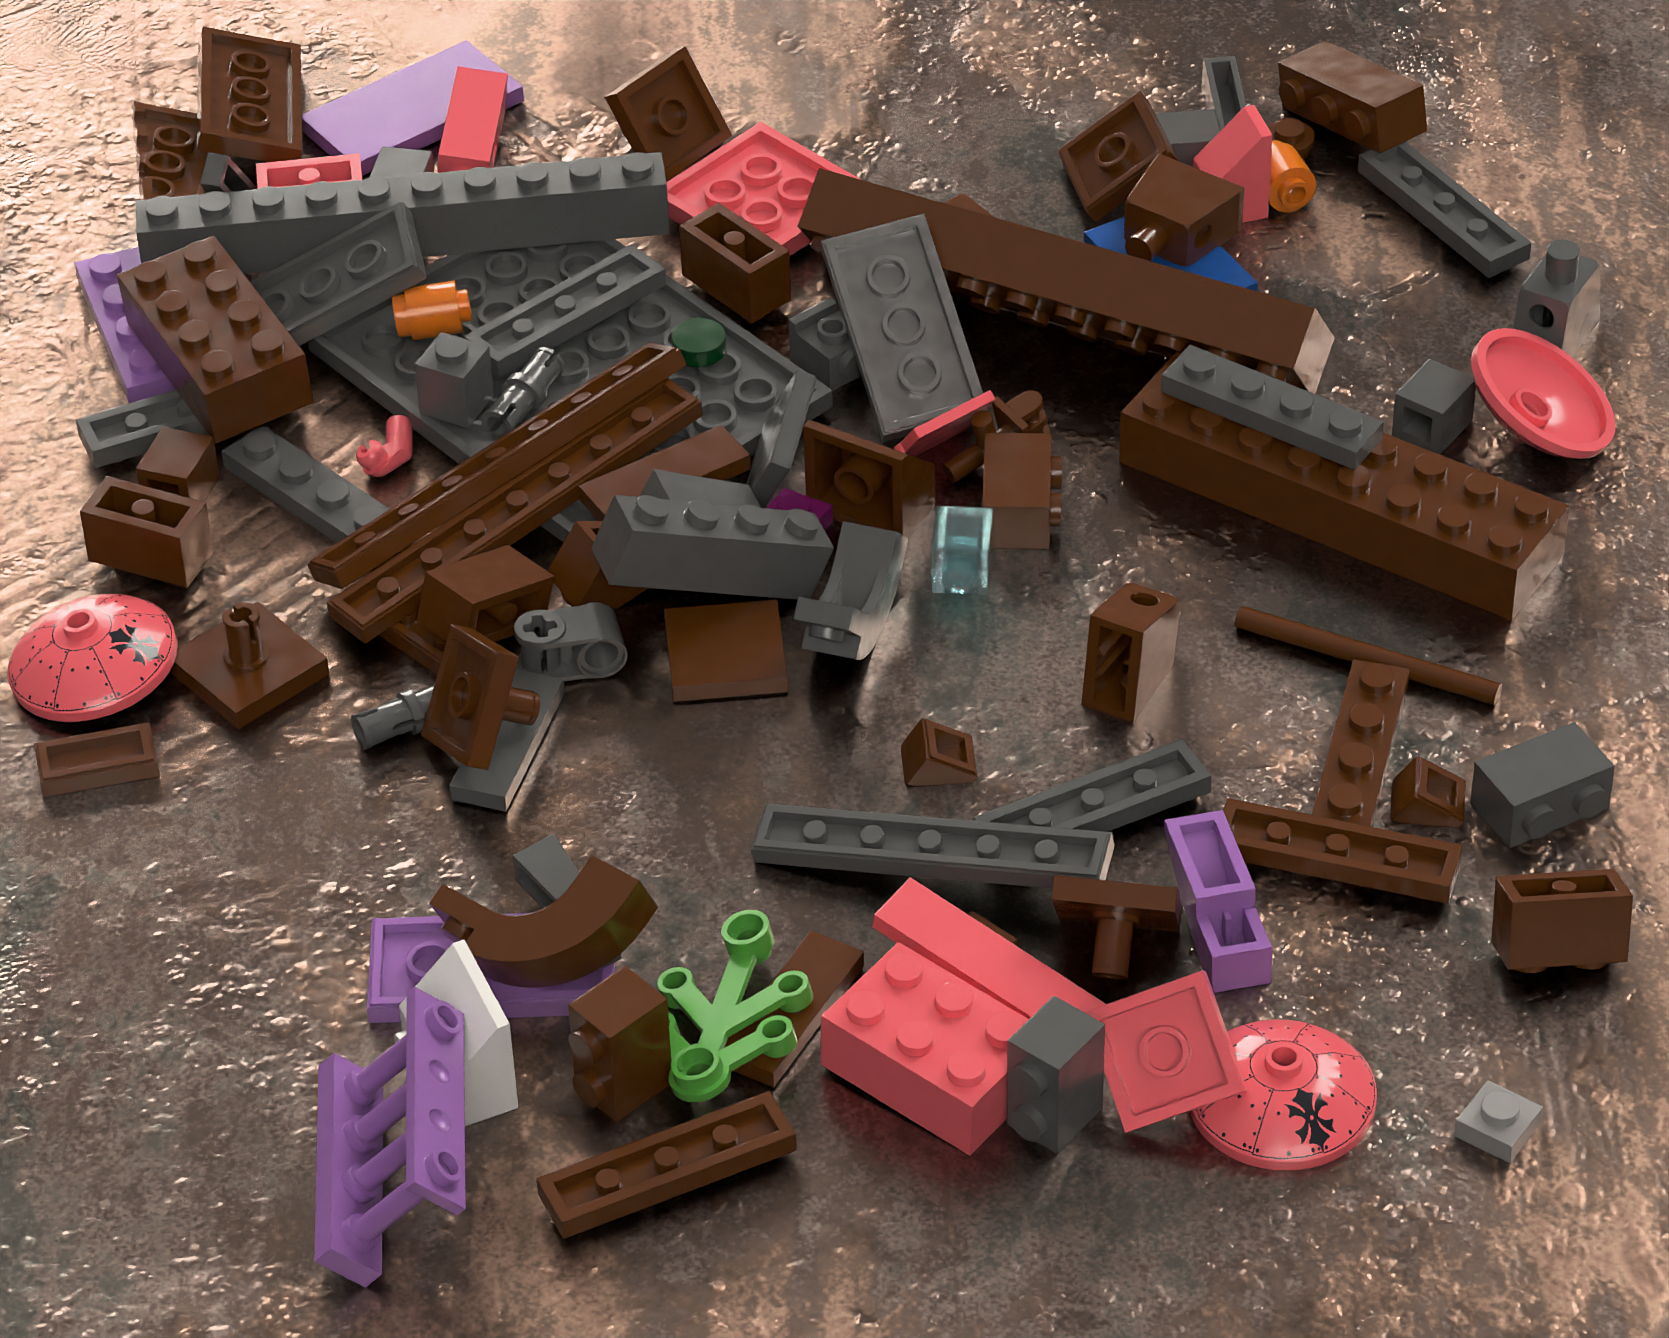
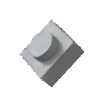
[1455,1080,1543,1163]

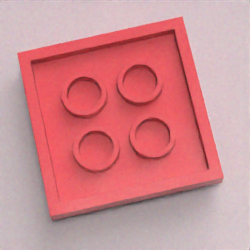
[666,122,859,256]

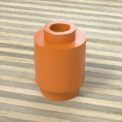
[1269,140,1317,212]
[392,280,472,341]

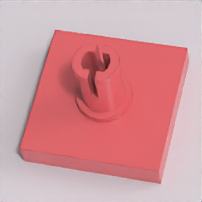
[1084,971,1248,1133]

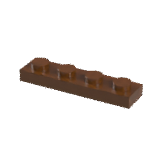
[1312,659,1410,827]
[1223,798,1463,904]
[536,1091,797,1239]

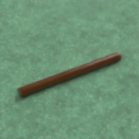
[1235,606,1502,706]

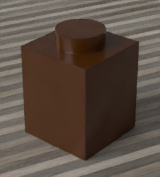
[136,427,219,502]

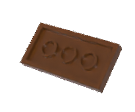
[197,27,302,163]

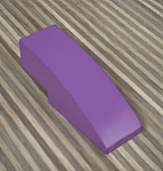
[1164,810,1272,993]

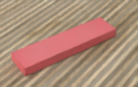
[872,877,1106,1019]

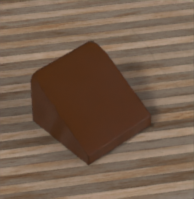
[901,718,977,786]
[1390,756,1466,828]

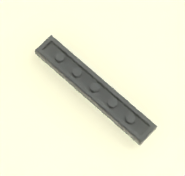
[750,803,1115,888]

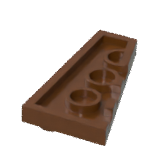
[132,101,208,200]

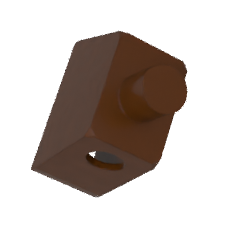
[1124,153,1244,266]
[1081,583,1181,723]

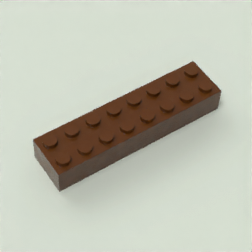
[1119,352,1570,621]

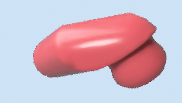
[356,415,413,477]

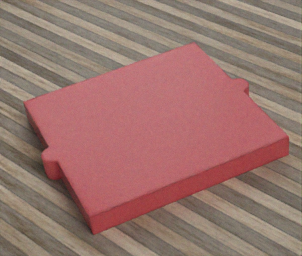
[894,390,996,457]

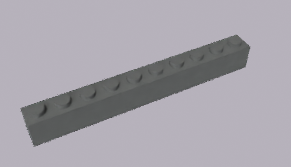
[136,152,670,274]

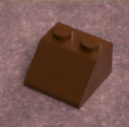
[803,420,935,539]

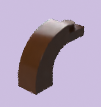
[429,855,659,988]

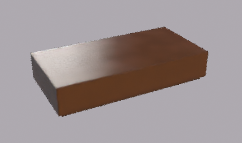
[34,722,160,798]

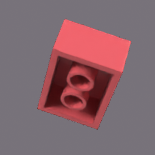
[820,942,1029,1156]

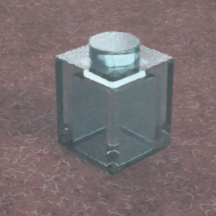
[931,506,993,596]

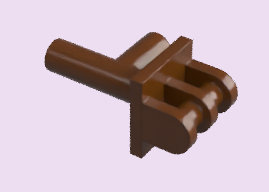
[943,390,1051,483]

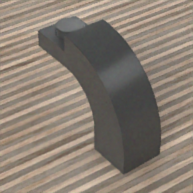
[794,521,909,660]

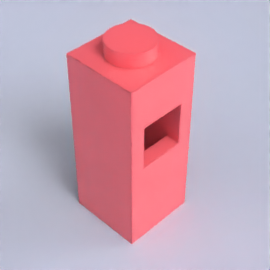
[437,66,508,173]

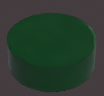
[672,318,726,367]

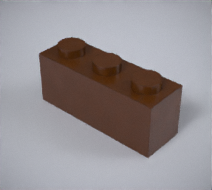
[1278,41,1427,153]

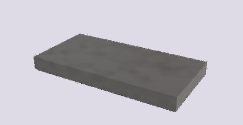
[821,214,988,442]

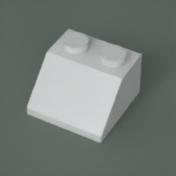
[394,940,518,1126]

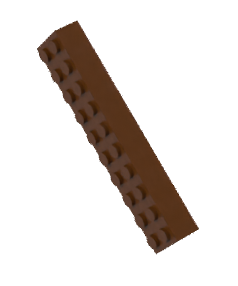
[797,168,1335,394]

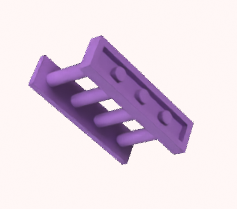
[314,987,466,1288]

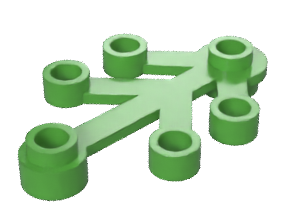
[657,910,813,1102]

